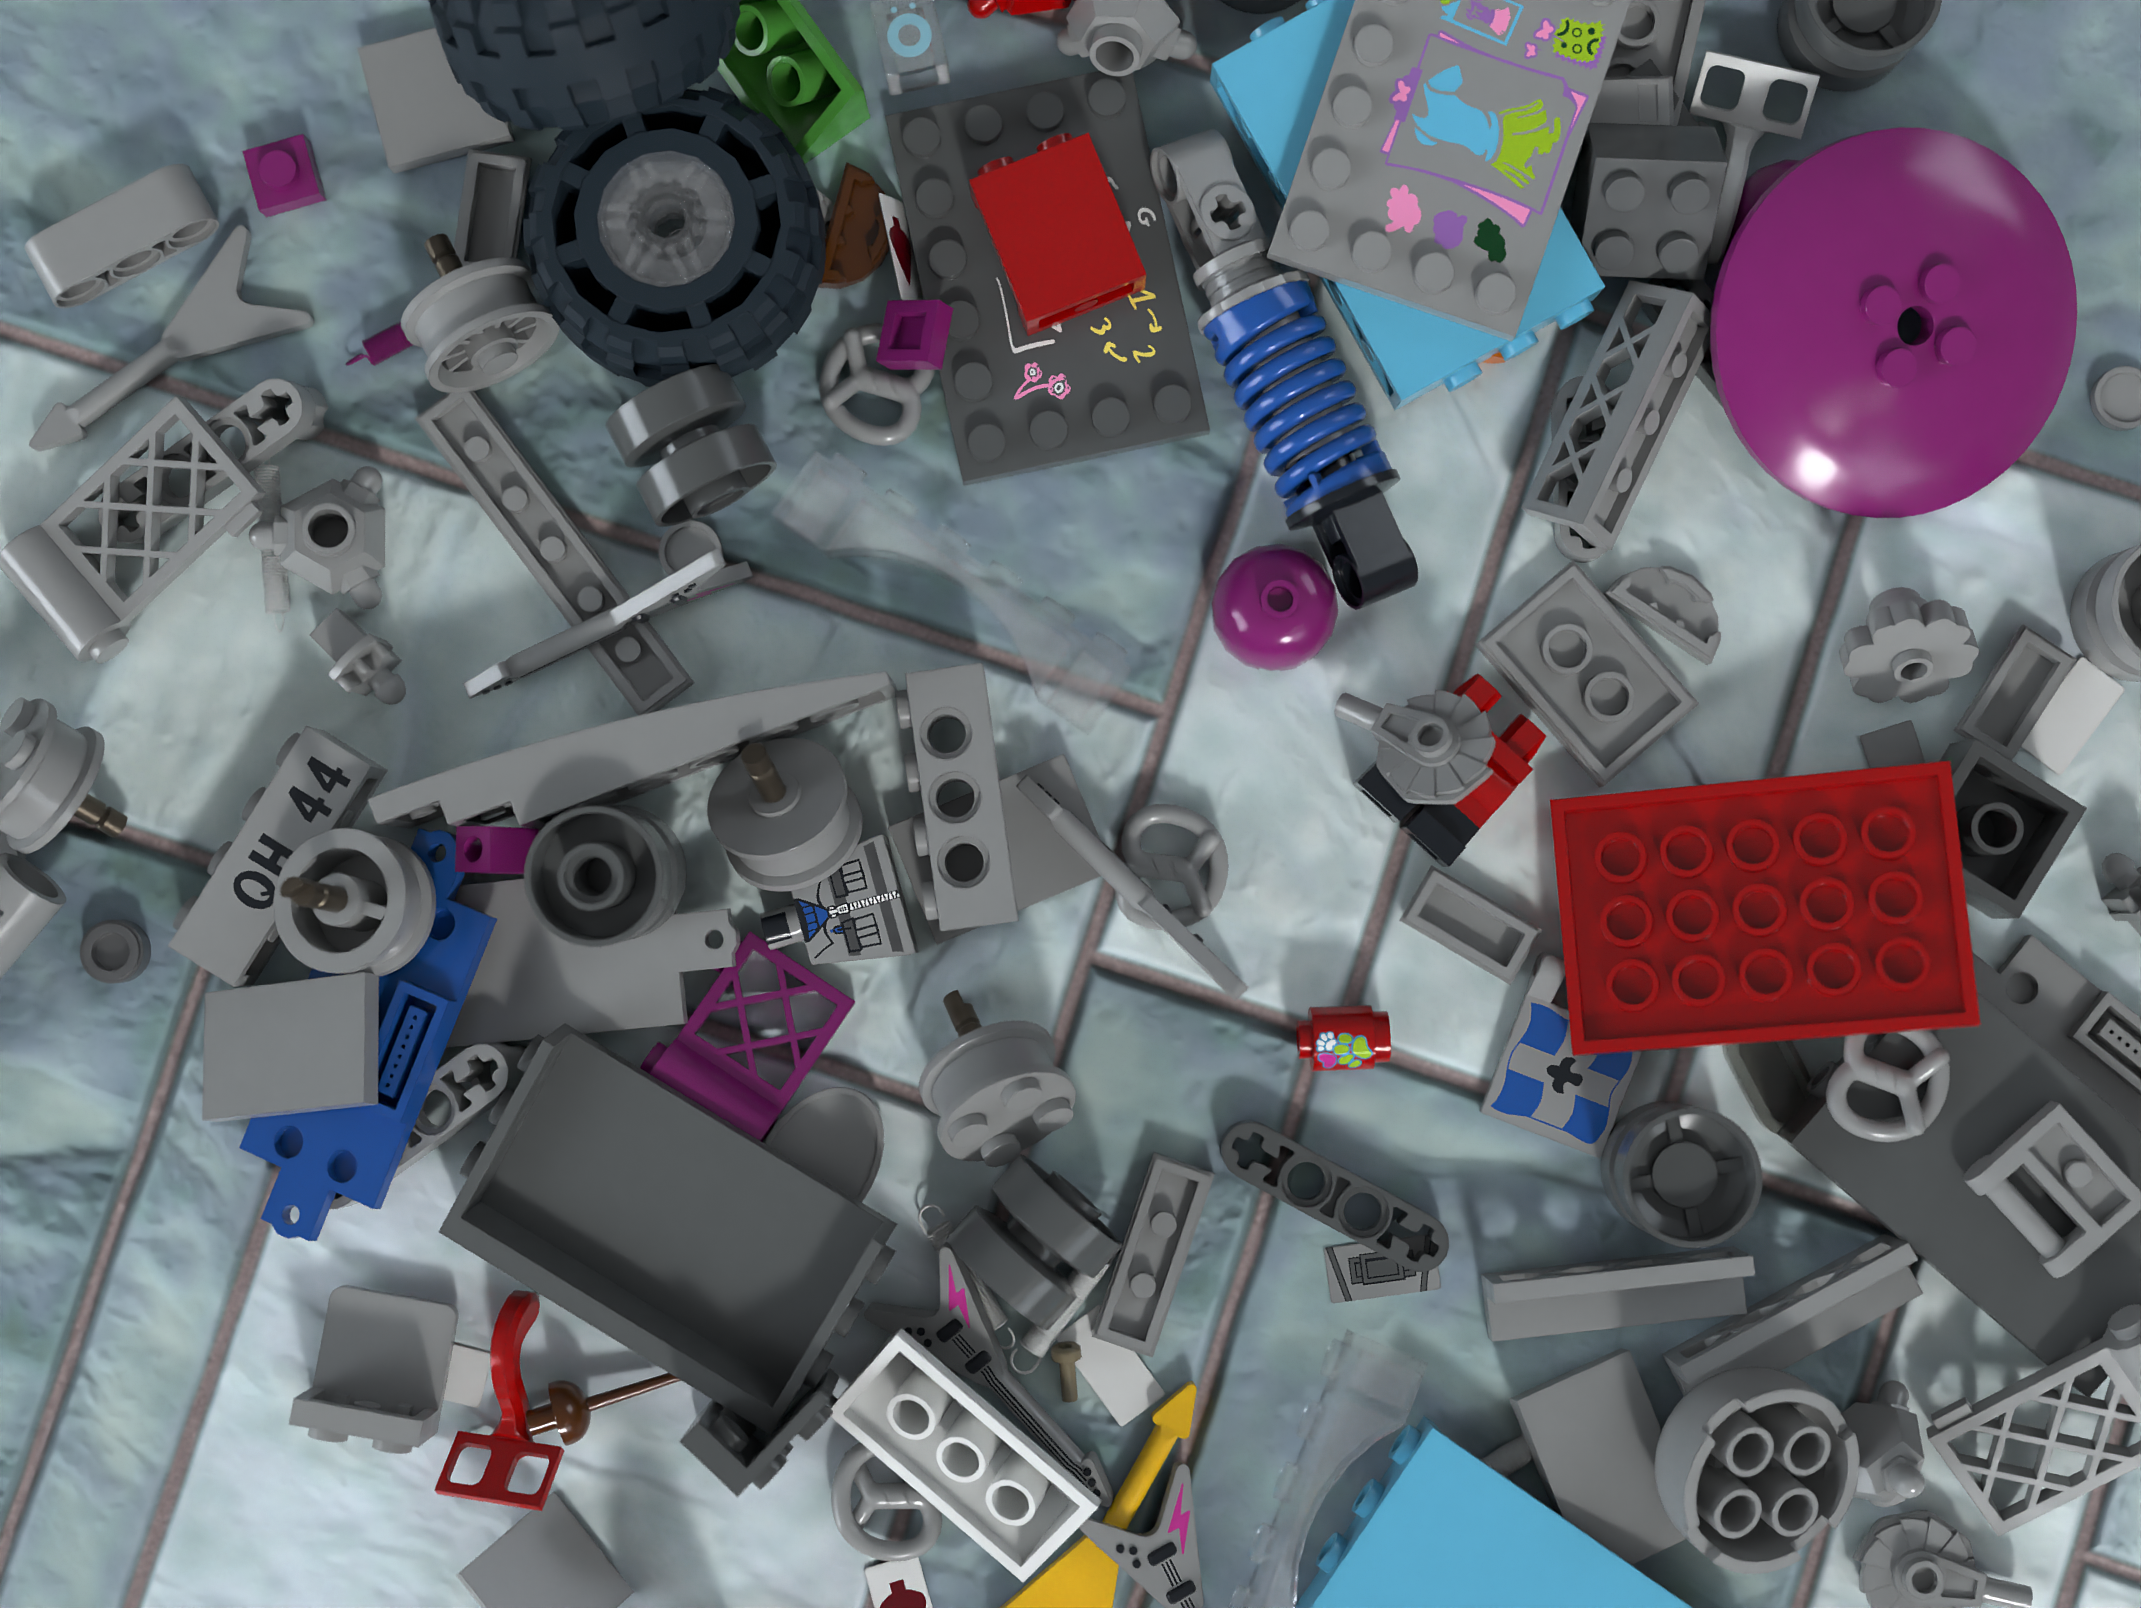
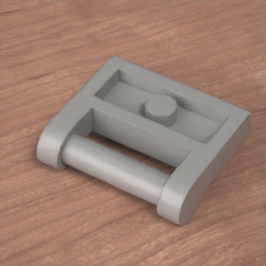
[1963,1100,2141,1278]

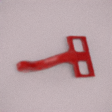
[434,1290,564,1511]

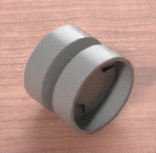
[2070,544,2141,682]

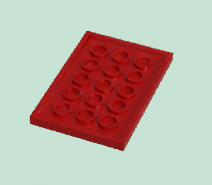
[1550,761,1981,1056]

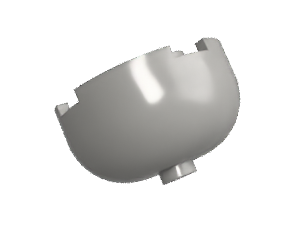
[1655,1366,1860,1574]

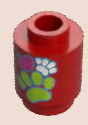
[1296,1005,1391,1071]

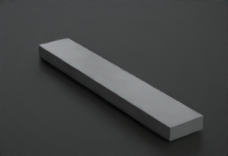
[415,390,695,715]

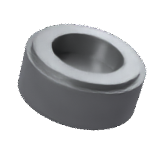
[80,920,151,984]

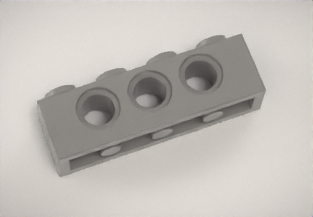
[896,663,1019,932]

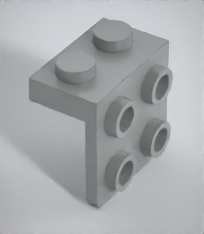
[289,1285,459,1454]

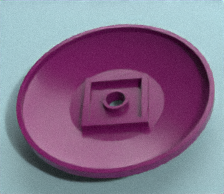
[1710,128,2077,518]

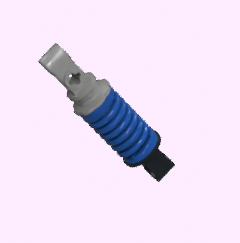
[1150,129,1418,610]

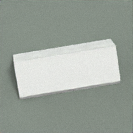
[830,1328,1102,1583]

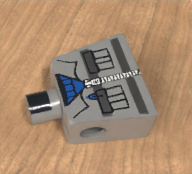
[760,834,919,965]

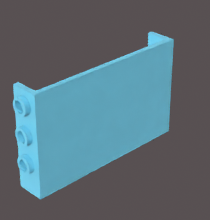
[1210,0,1605,411]
[1294,1416,1693,1608]

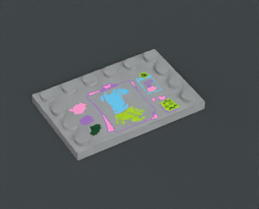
[1267,0,1631,342]

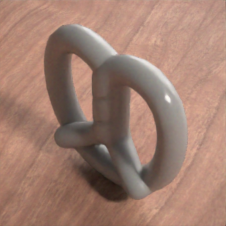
[819,323,935,446]
[1115,804,1228,930]
[1826,1030,1950,1142]
[831,1442,942,1561]

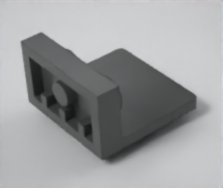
[680,1368,839,1497]

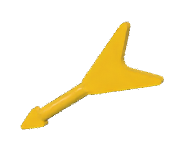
[1000,1381,1197,1608]

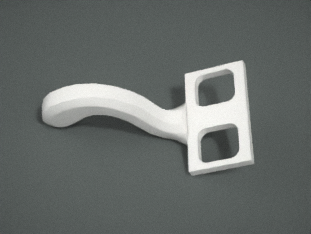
[1689,50,1820,265]

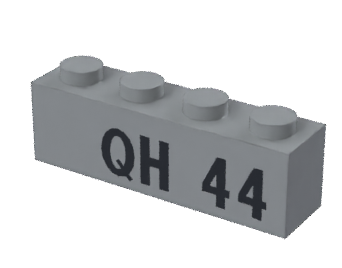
[168,726,388,987]

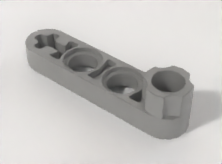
[98,379,328,544]
[330,1042,525,1209]

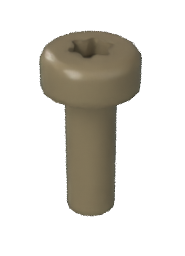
[1051,1341,1082,1403]

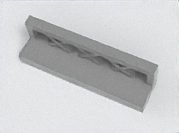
[1521,280,1711,550]
[1662,1234,1924,1396]
[1481,1246,1755,1342]

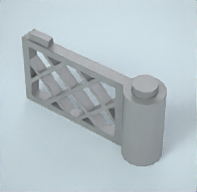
[0,396,267,663]
[1926,1304,2141,1537]

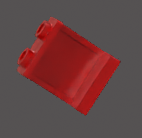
[969,132,1147,336]

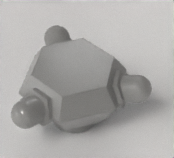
[1057,0,1197,76]
[249,466,385,609]
[1790,1380,1925,1507]

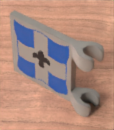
[1479,953,1642,1158]

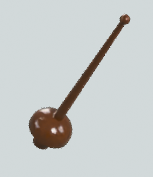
[526,1373,681,1446]

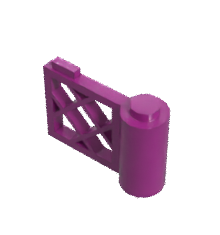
[640,931,856,1142]

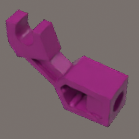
[455,826,539,874]

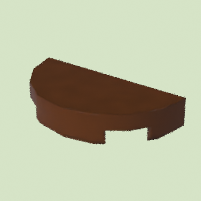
[818,162,890,289]

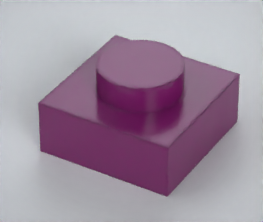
[242,134,326,217]
[876,300,953,370]

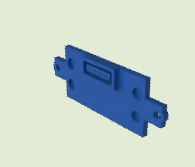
[239,828,498,1241]

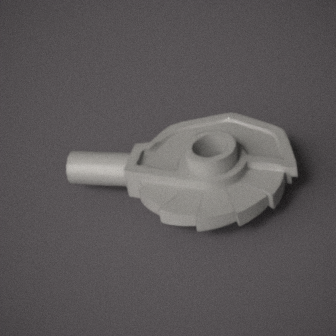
[1334,690,1496,805]
[1852,1510,2033,1608]

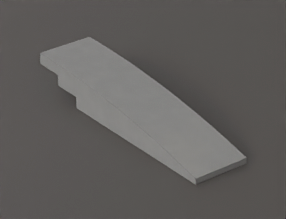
[368,672,898,830]

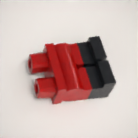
[1353,674,1546,867]

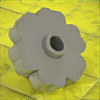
[1839,587,1979,703]

